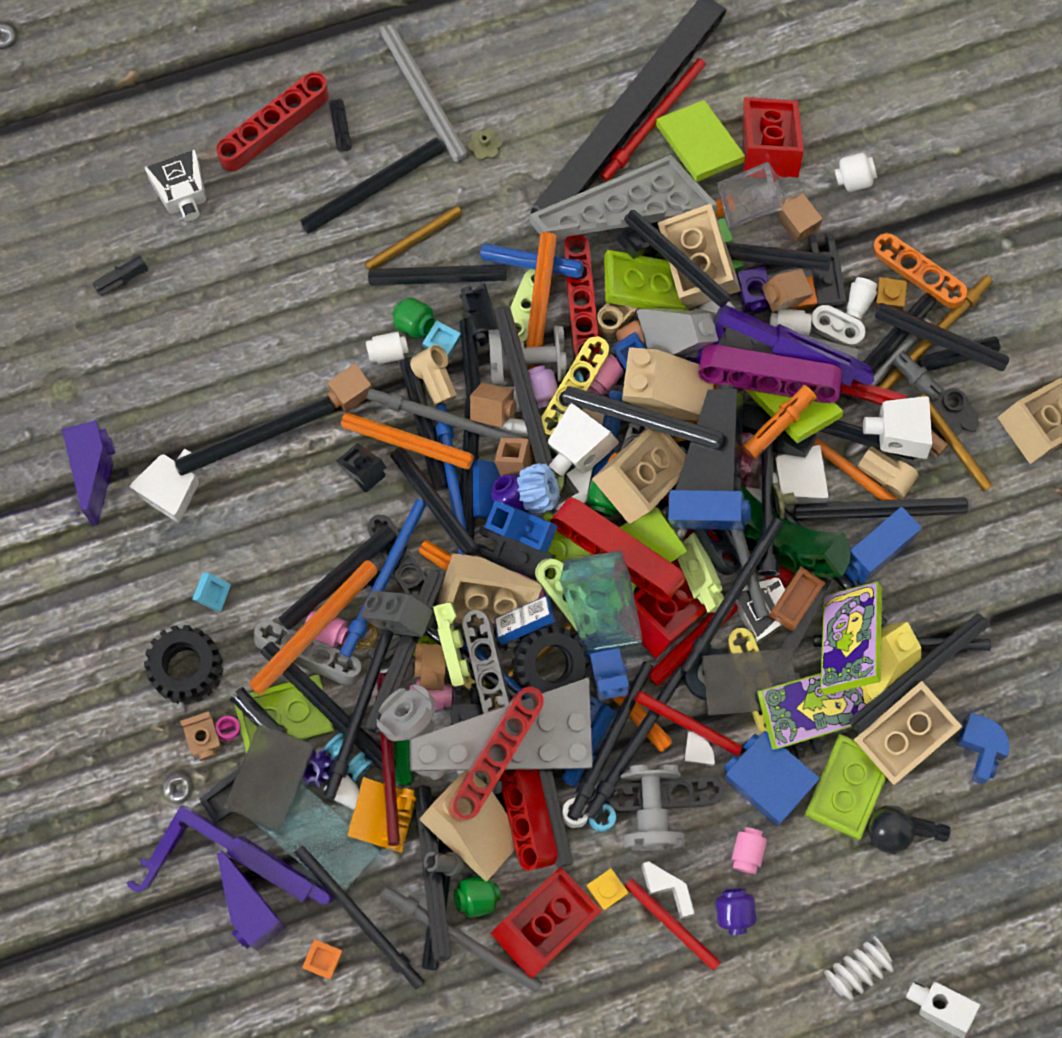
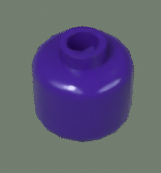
[491,474,529,512]
[715,888,757,935]

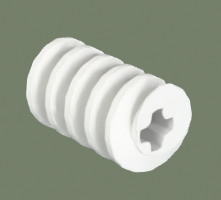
[824,936,894,1001]

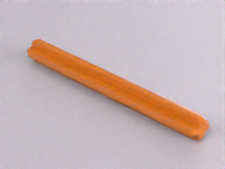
[249,560,377,695]

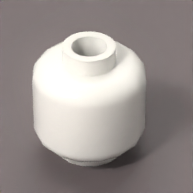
[835,152,877,192]

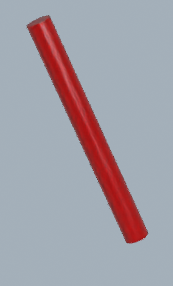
[634,690,742,756]
[624,878,721,971]

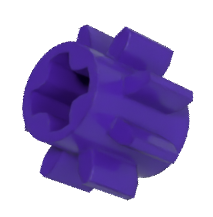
[297,749,333,787]

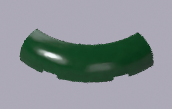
[740,483,851,578]

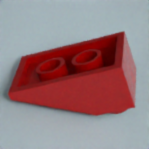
[742,97,804,178]
[615,560,707,659]
[490,867,602,979]

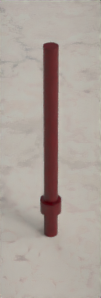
[375,673,400,846]

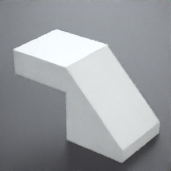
[555,468,593,514]
[641,862,694,919]

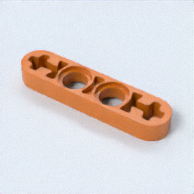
[874,233,967,308]

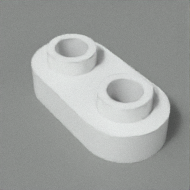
[811,305,865,347]

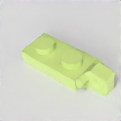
[678,533,724,613]
[433,602,471,687]

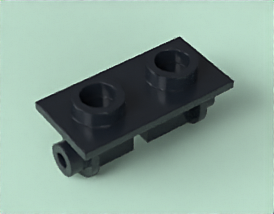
[460,283,499,347]

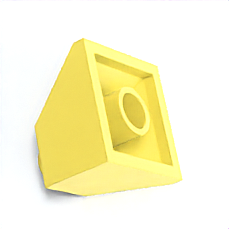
[864,622,922,700]

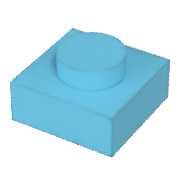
[422,320,461,358]
[192,573,231,611]

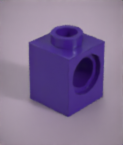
[737,266,770,314]

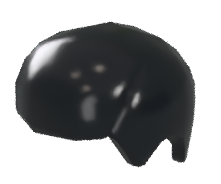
[868,805,915,854]

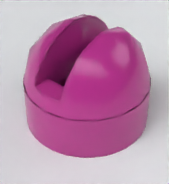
[216,716,240,742]

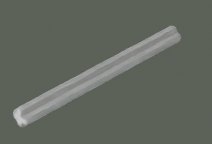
[381,24,467,162]

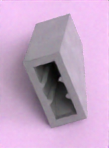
[637,307,718,358]

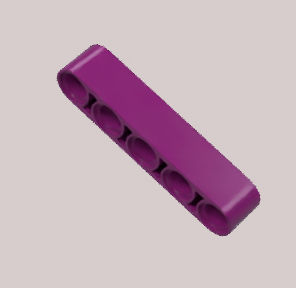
[698,344,842,403]

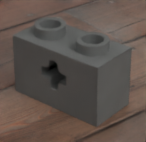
[360,590,433,637]

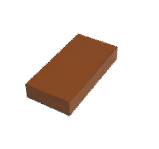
[769,567,826,632]

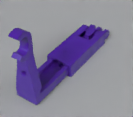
[686,305,874,386]
[126,806,335,904]

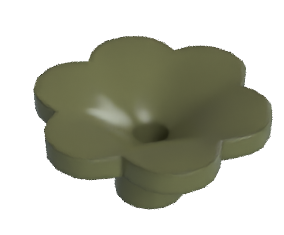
[467,128,502,160]
[773,483,796,519]

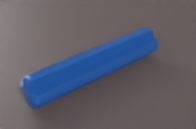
[562,705,616,787]

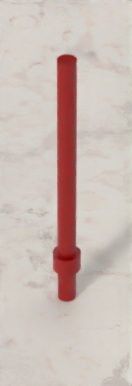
[599,58,706,182]

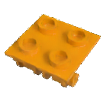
[347,777,416,853]

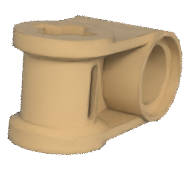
[597,303,641,340]

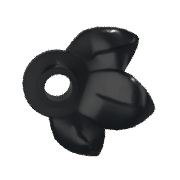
[931,388,979,442]

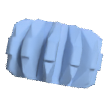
[517,464,560,514]

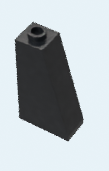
[676,385,744,491]

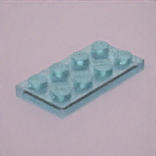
[249,773,380,892]

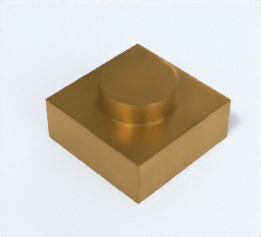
[875,277,907,311]

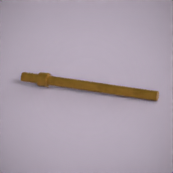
[878,275,993,390]

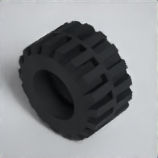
[144,625,223,705]
[511,626,591,694]

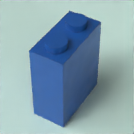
[668,490,751,530]
[845,506,922,586]
[723,731,820,827]

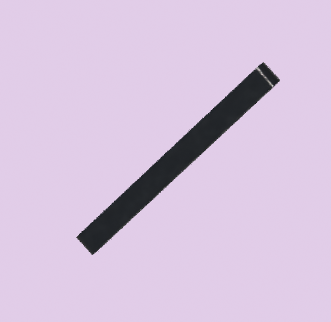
[530,0,727,214]

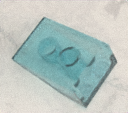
[560,551,643,651]

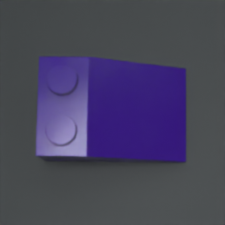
[62,420,116,526]
[217,850,286,951]

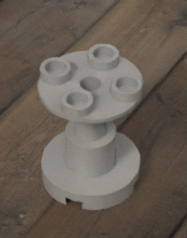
[488,325,566,386]
[377,685,446,780]
[620,765,685,851]

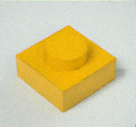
[586,868,629,911]

